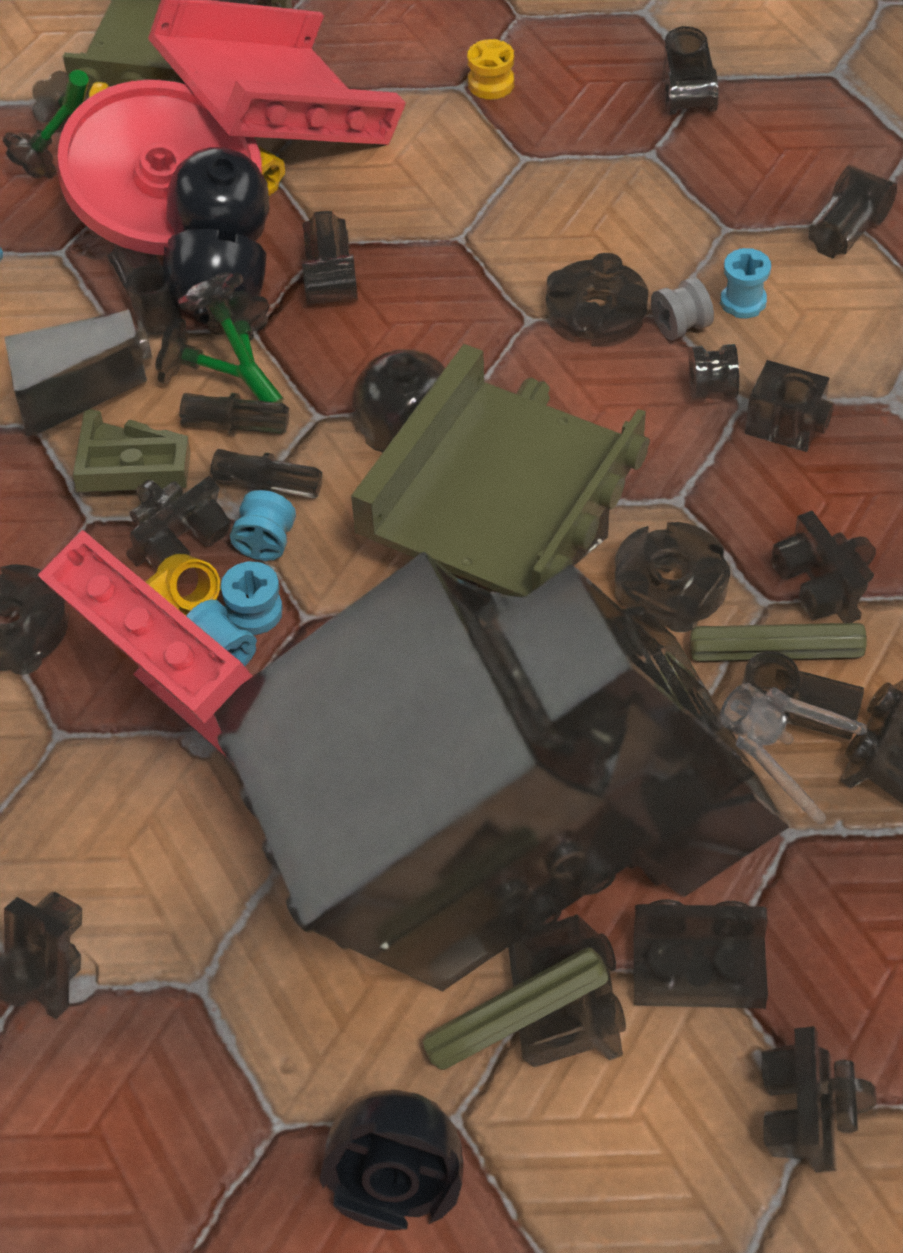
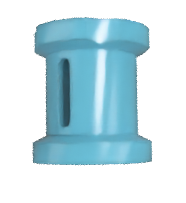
[721,248,771,319]
[186,600,257,666]

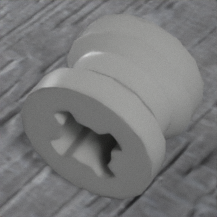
[651,277,714,341]

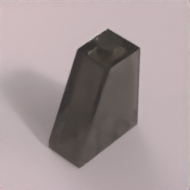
[4,310,152,437]

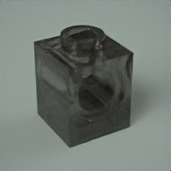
[745,360,834,452]

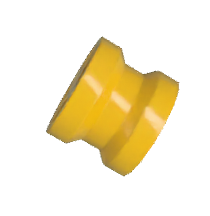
[467,39,514,99]

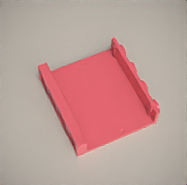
[148,0,406,145]
[38,530,328,809]

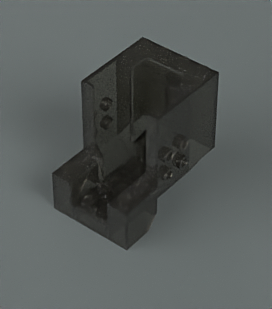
[214,551,789,991]

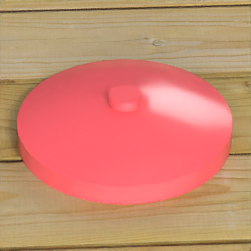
[57,80,262,255]

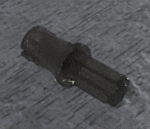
[179,393,290,436]
[210,449,323,498]

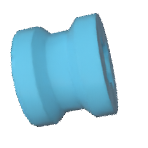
[230,490,296,561]
[220,561,283,635]

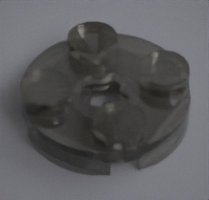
[545,253,649,347]
[614,522,730,632]
[0,564,69,675]

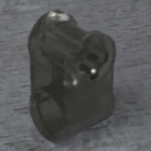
[662,26,719,115]

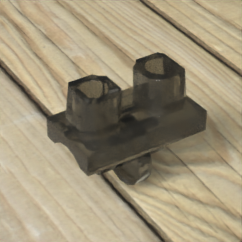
[126,476,231,570]
[771,510,876,623]
[0,892,83,1019]
[761,1026,877,1173]

